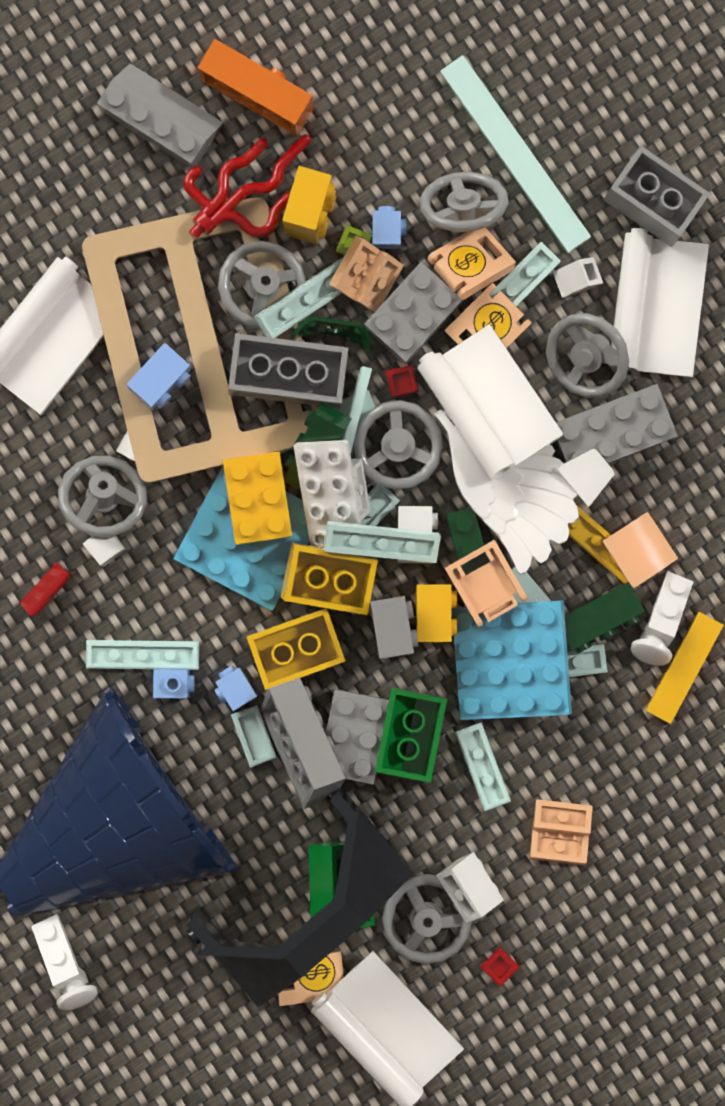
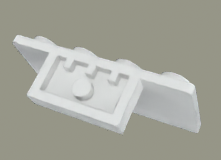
[294,440,371,548]

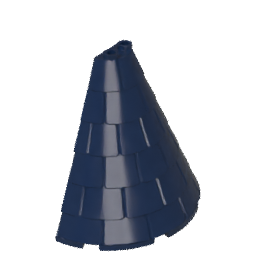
[0,685,240,917]

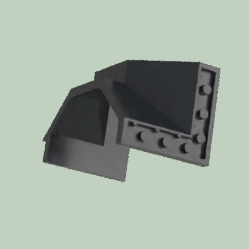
[186,787,414,1007]

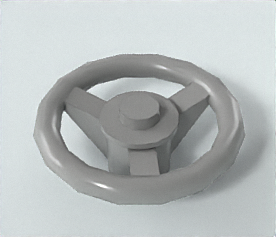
[420,172,509,232]
[218,241,306,329]
[546,313,629,398]
[353,400,443,490]
[58,456,147,537]
[382,874,472,964]

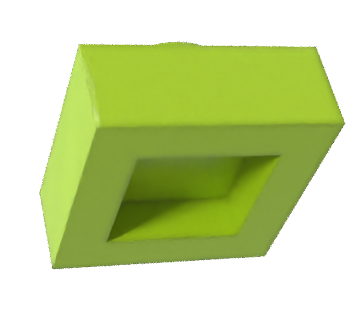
[336,225,372,256]

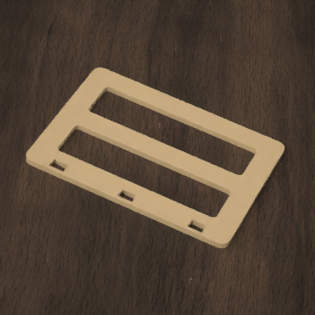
[82,197,319,483]

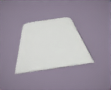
[557,449,614,507]

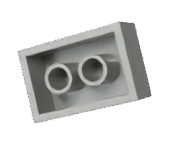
[603,145,710,247]
[364,262,463,366]
[370,596,418,659]
[326,689,389,784]

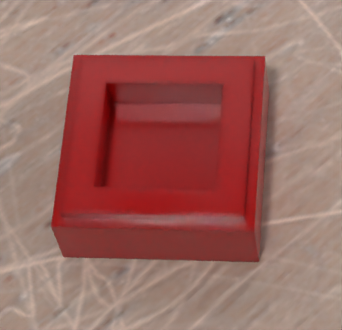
[385,365,419,399]
[480,946,520,987]

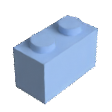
[126,343,191,411]

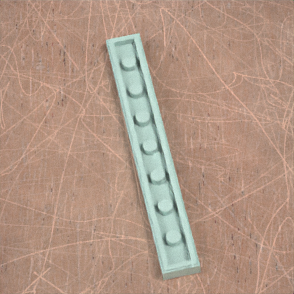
[440,55,591,254]

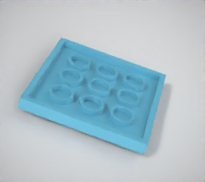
[173,466,310,611]
[452,600,572,720]

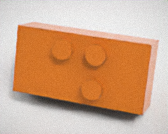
[197,39,314,137]

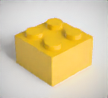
[416,585,457,642]

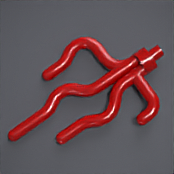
[183,134,311,239]

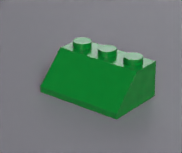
[375,688,447,783]
[308,841,375,928]

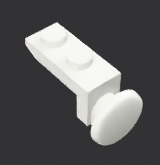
[631,571,693,666]
[31,914,98,1010]

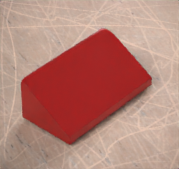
[21,562,72,616]

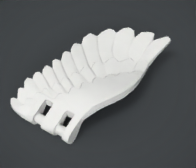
[434,409,579,574]

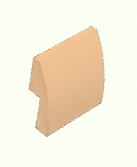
[329,236,404,313]
[602,512,678,589]
[529,799,592,865]

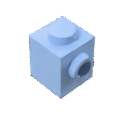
[372,206,406,249]
[215,665,258,711]
[153,669,195,698]

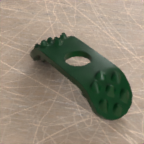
[291,316,374,351]

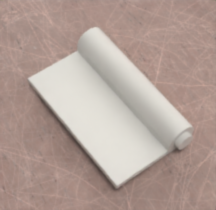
[609,228,709,378]
[0,256,104,415]
[418,324,564,480]
[311,951,464,1106]

